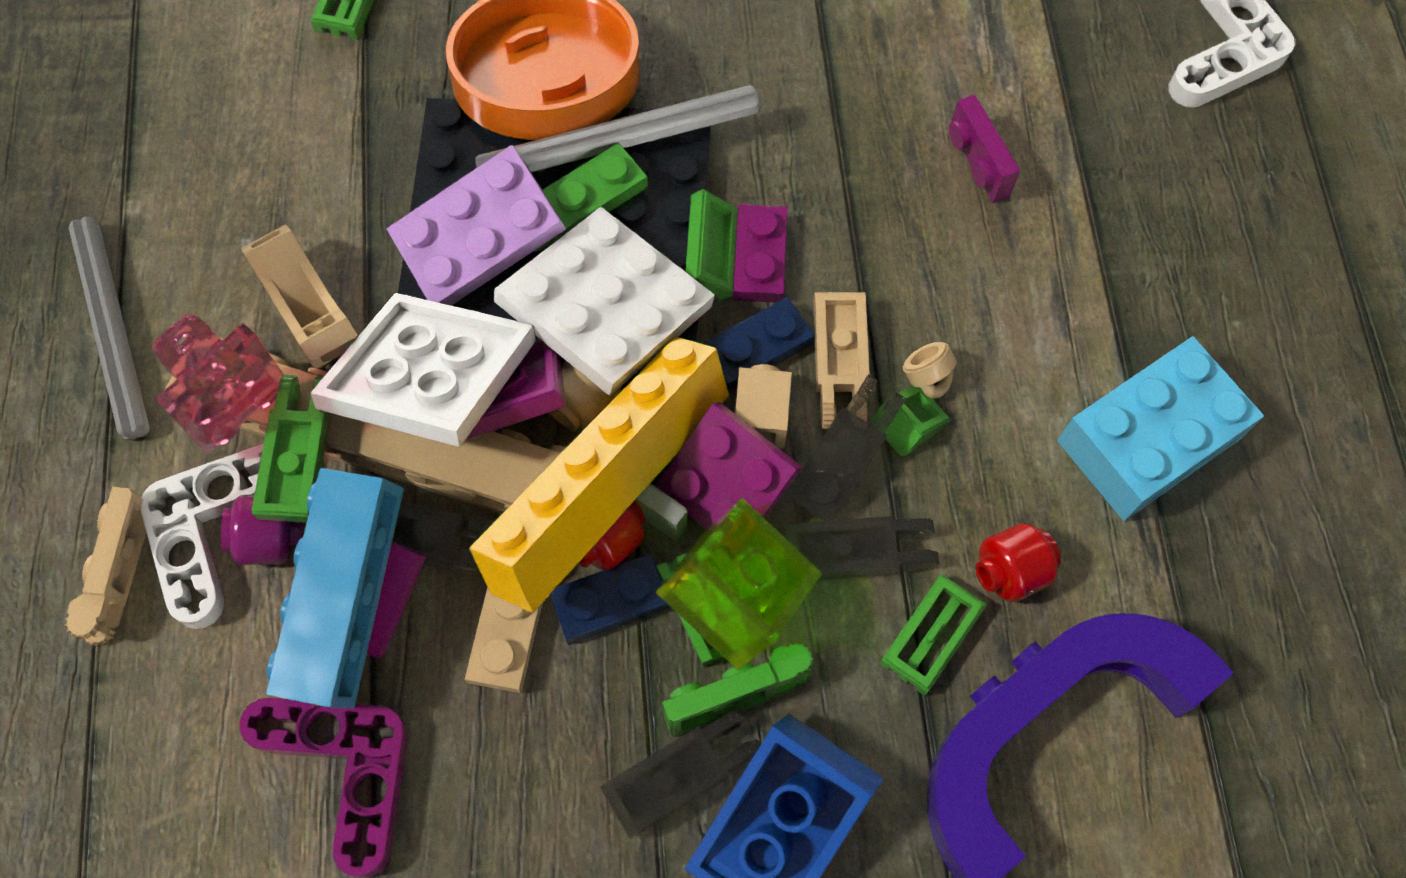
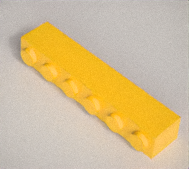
[469,336,729,613]

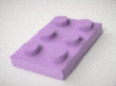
[386,145,566,306]

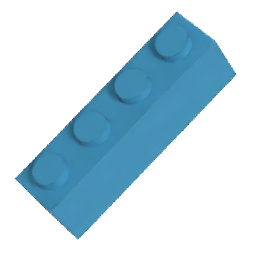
[266,468,404,709]

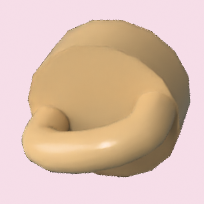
[903,342,957,399]

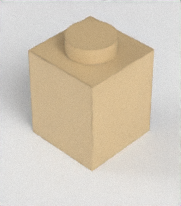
[735,364,792,449]

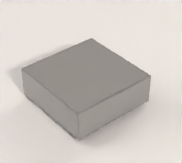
[635,483,688,542]

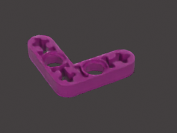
[239,698,408,878]

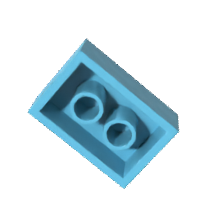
[1057,336,1264,522]

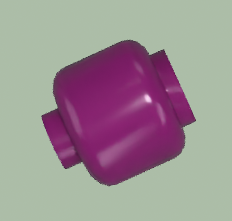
[221,495,303,565]

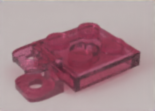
[152,313,284,454]

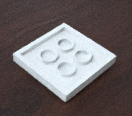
[494,207,715,396]
[311,293,536,447]

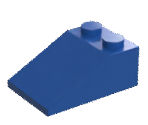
[685,713,884,878]

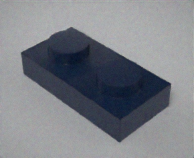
[702,297,815,391]
[550,553,670,645]

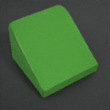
[871,386,951,457]

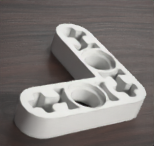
[1169,0,1295,107]
[140,444,264,629]

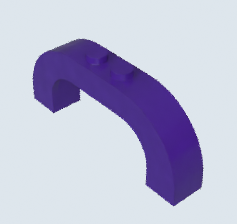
[927,613,1234,878]

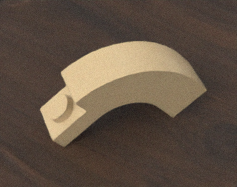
[241,224,358,369]

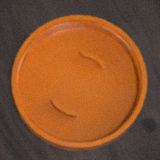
[446,0,641,140]

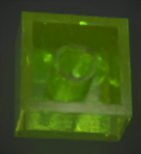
[656,498,822,670]

